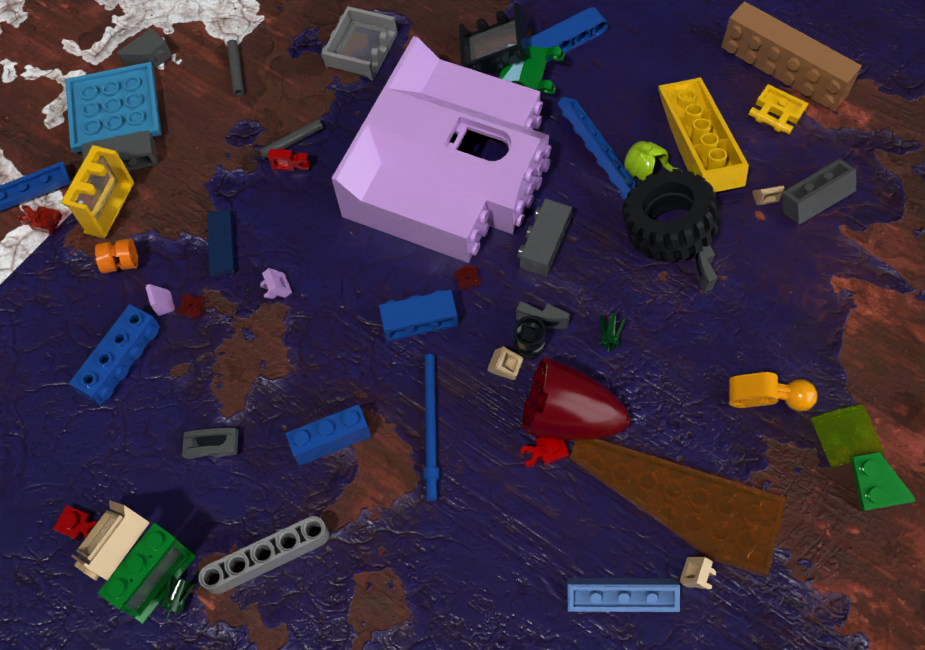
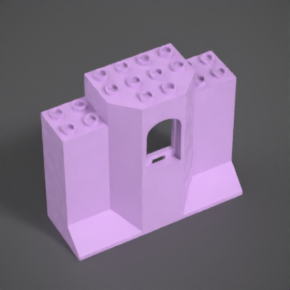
[332,36,551,263]

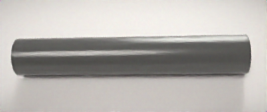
[227,39,244,96]
[259,119,323,160]

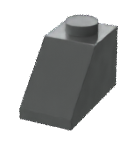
[117,28,172,68]

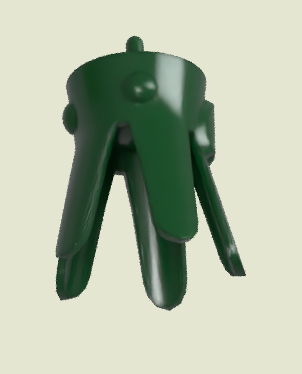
[599,313,626,352]
[159,575,196,618]

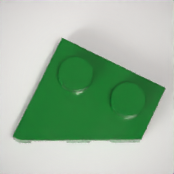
[849,452,916,511]

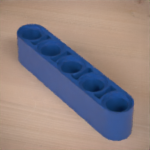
[528,7,608,62]

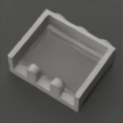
[321,6,398,81]

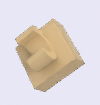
[679,557,716,589]

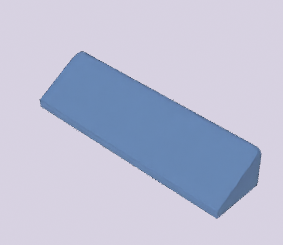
[567,578,680,612]

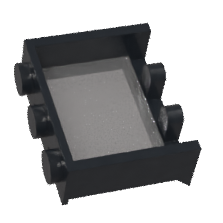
[459,3,530,74]

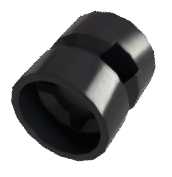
[513,316,546,360]

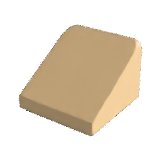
[752,186,785,205]
[487,346,523,380]

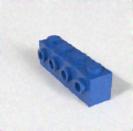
[68,304,160,406]

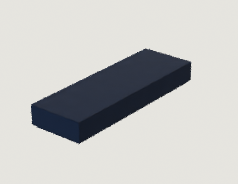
[207,209,235,277]

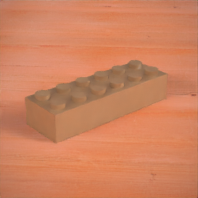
[721,1,862,112]

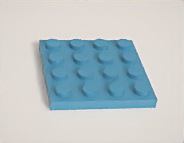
[65,62,162,153]

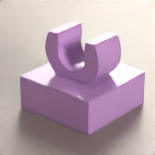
[260,268,292,299]

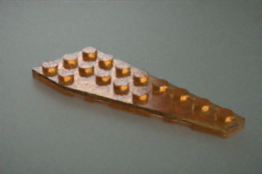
[570,439,786,577]

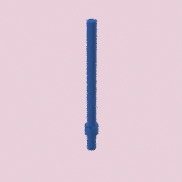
[423,354,439,501]

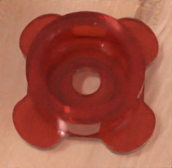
[454,265,481,290]
[177,294,205,318]

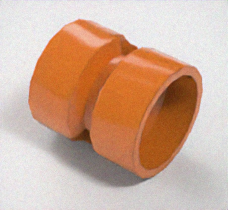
[95,238,138,274]

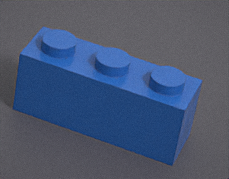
[379,290,458,341]
[285,404,371,466]

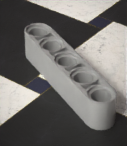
[199,516,329,594]

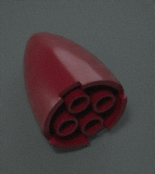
[522,358,630,441]

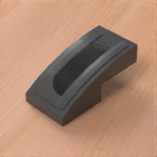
[694,244,718,292]
[516,301,570,329]
[182,428,239,459]

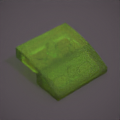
[811,404,885,469]

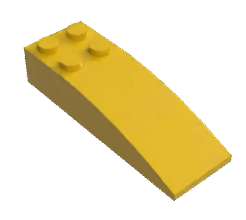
[658,77,749,192]

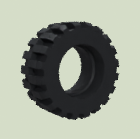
[622,169,719,262]

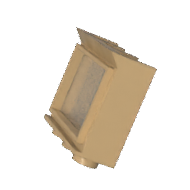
[71,500,150,581]

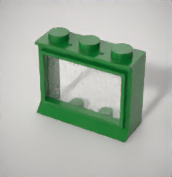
[97,523,196,624]

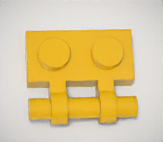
[748,84,809,135]

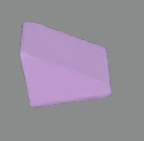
[145,284,175,316]

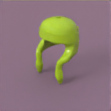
[624,141,683,181]

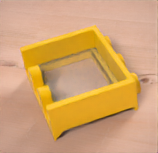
[60,145,134,239]

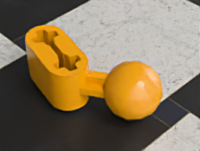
[729,372,818,412]

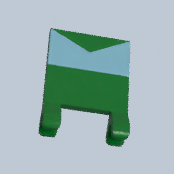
[499,45,564,94]

